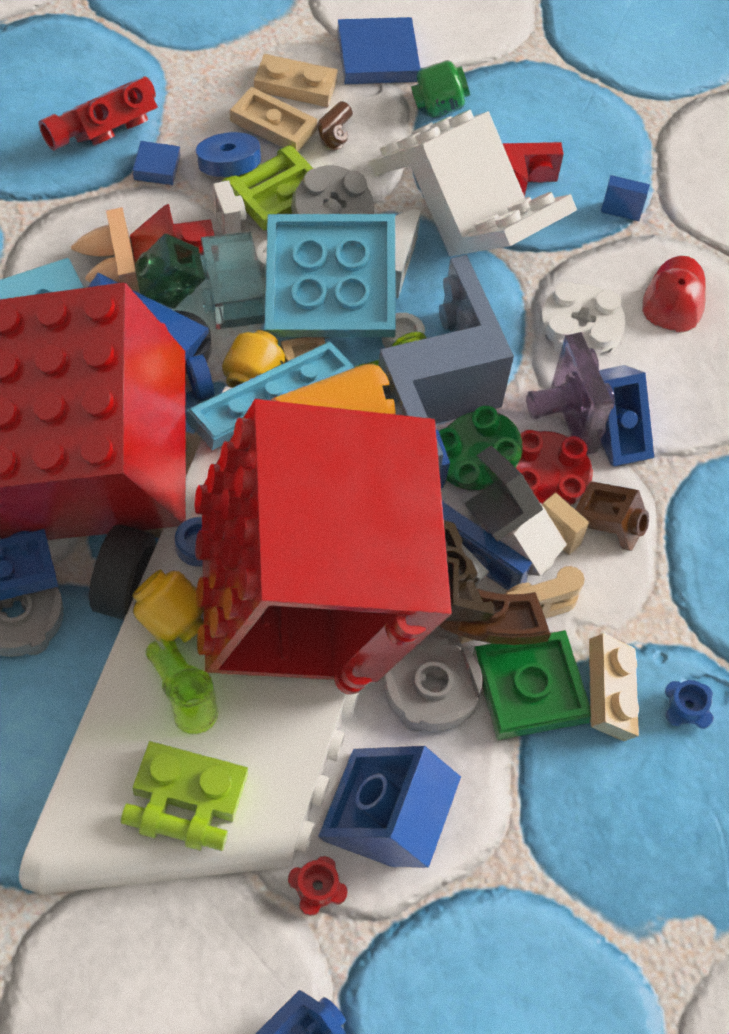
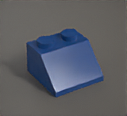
[318,746,461,868]

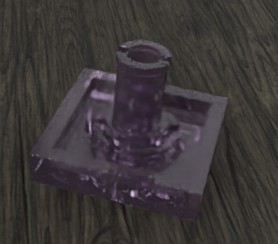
[526,332,615,455]

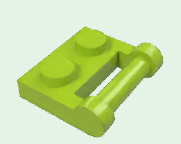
[222,145,314,231]

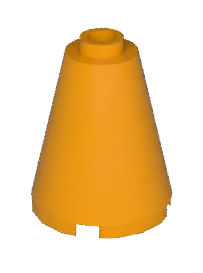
[271,363,396,414]

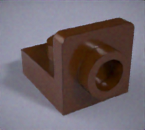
[575,481,650,551]

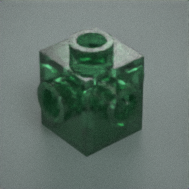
[135,233,205,309]

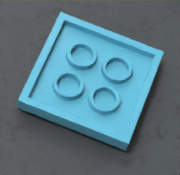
[265,214,396,337]

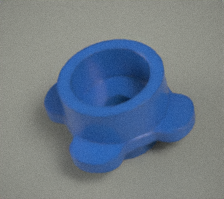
[665,680,714,729]

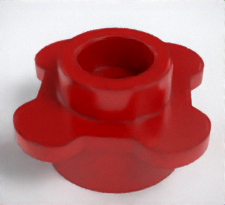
[288,856,348,916]

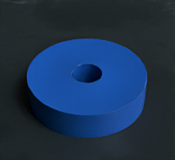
[196,132,261,177]

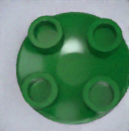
[439,406,523,491]

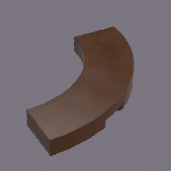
[438,589,551,645]

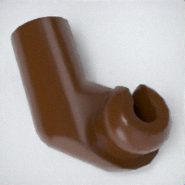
[317,101,353,150]

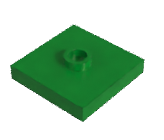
[473,630,591,740]

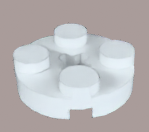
[539,282,625,361]

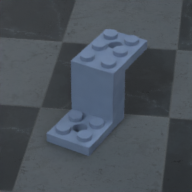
[378,255,514,472]

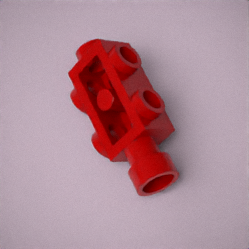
[38,76,158,151]

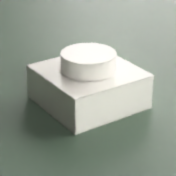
[213,180,246,241]

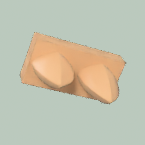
[71,207,141,294]

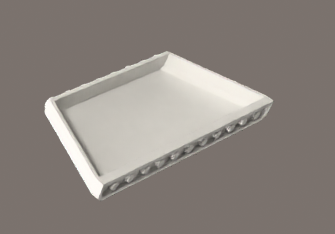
[19,386,359,895]

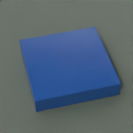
[337,17,421,84]

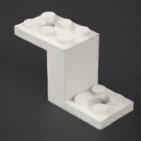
[369,110,577,256]

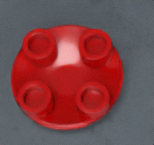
[516,430,593,506]

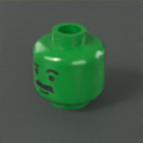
[411,60,470,118]

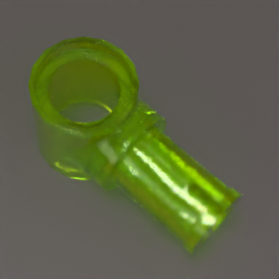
[145,638,219,734]

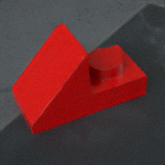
[502,142,564,197]
[130,204,218,272]

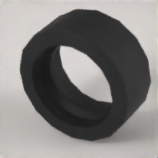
[89,525,156,620]

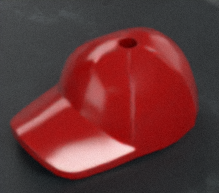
[642,255,706,332]

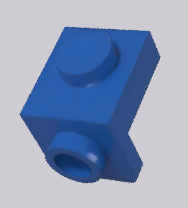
[255,990,346,1034]

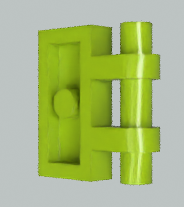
[121,741,248,851]

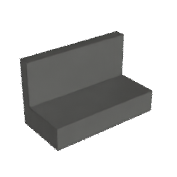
[464,445,544,542]

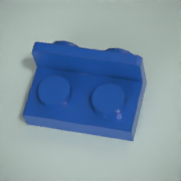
[0,529,58,601]

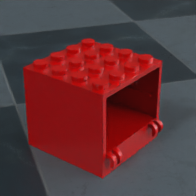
[0,282,186,540]
[194,399,452,695]

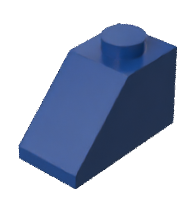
[585,365,655,466]

